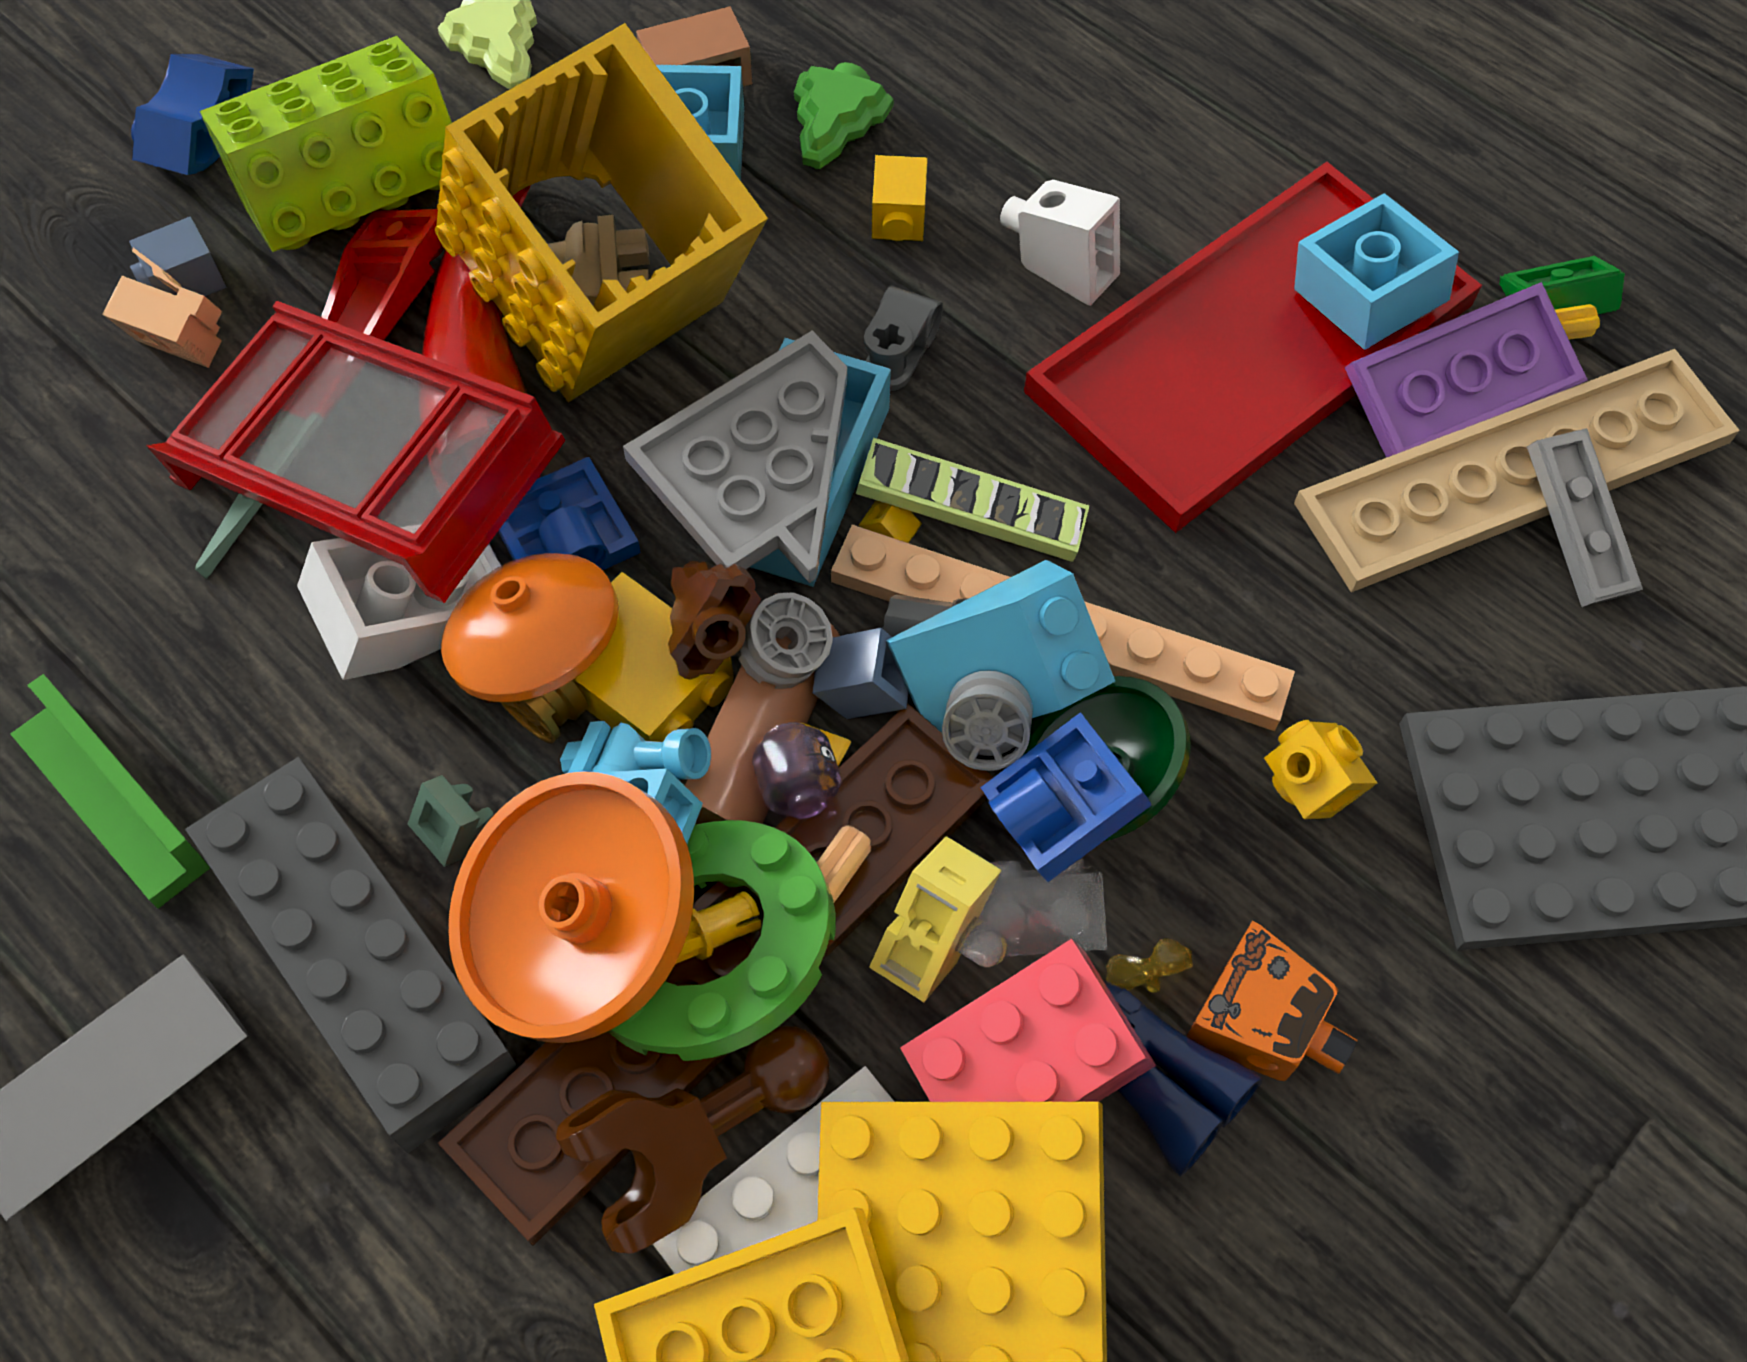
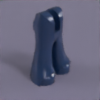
[1103,980,1263,1177]

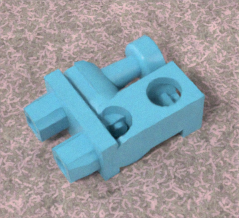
[560,721,711,844]

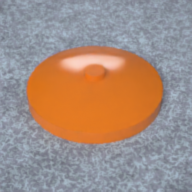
[448,772,694,1043]

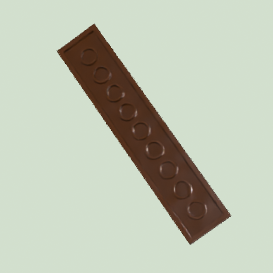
[438,703,994,1246]

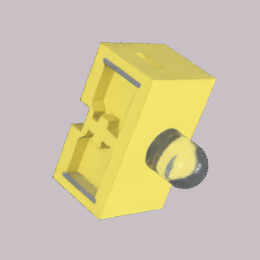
[869,836,1008,1002]

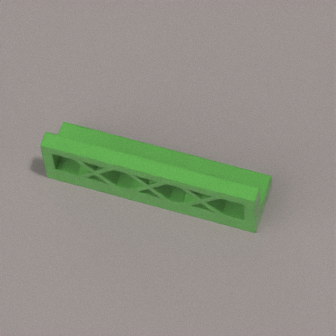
[10,674,211,909]

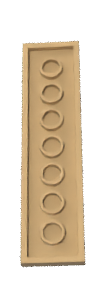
[1294,349,1740,593]

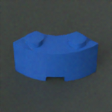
[131,54,254,175]

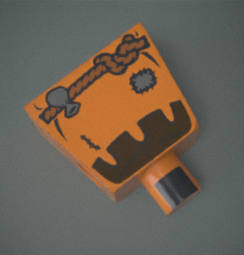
[1187,921,1358,1081]

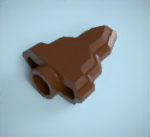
[668,561,761,680]

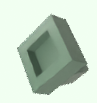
[407,775,493,867]

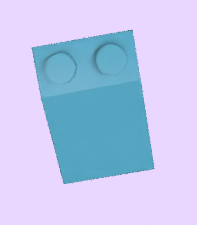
[886,560,1115,732]

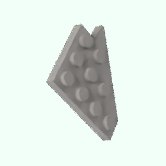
[623,330,847,583]

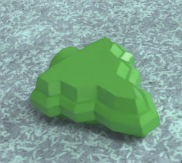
[794,62,894,169]

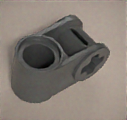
[864,286,943,391]

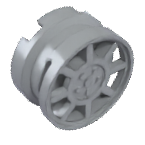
[942,671,1033,771]

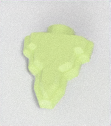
[438,0,537,90]

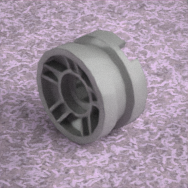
[739,593,833,689]

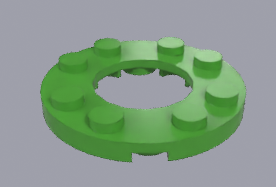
[608,820,836,1061]

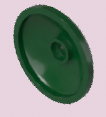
[1021,676,1191,842]

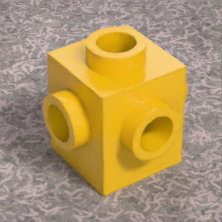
[1264,720,1377,819]

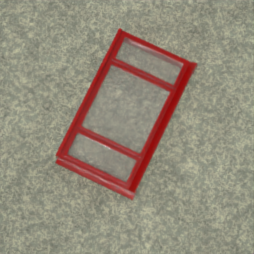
[146,301,566,603]

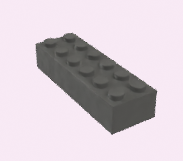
[185,756,518,1154]

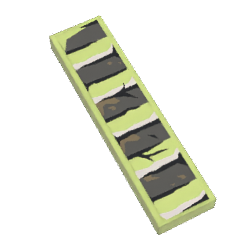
[856,438,1089,562]

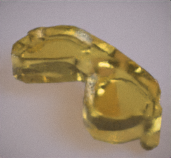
[1106,938,1193,993]

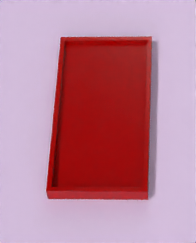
[1024,162,1482,533]

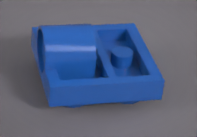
[498,457,641,570]
[980,712,1152,882]

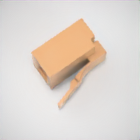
[102,247,222,368]

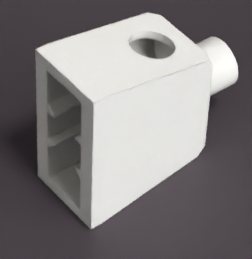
[1000,180,1120,306]

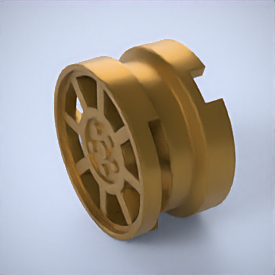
[500,681,588,743]

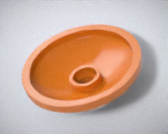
[441,553,619,702]

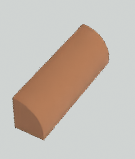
[685,593,840,825]

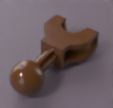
[556,1026,830,1254]

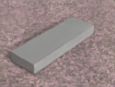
[1527,428,1643,607]

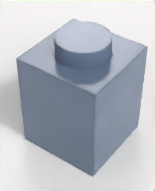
[129,216,227,296]
[812,628,909,719]

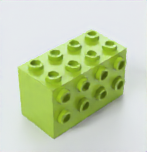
[199,36,452,252]

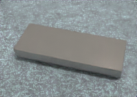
[0,954,249,1221]

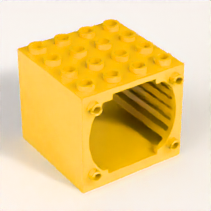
[435,23,768,402]

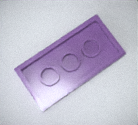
[1345,282,1588,458]

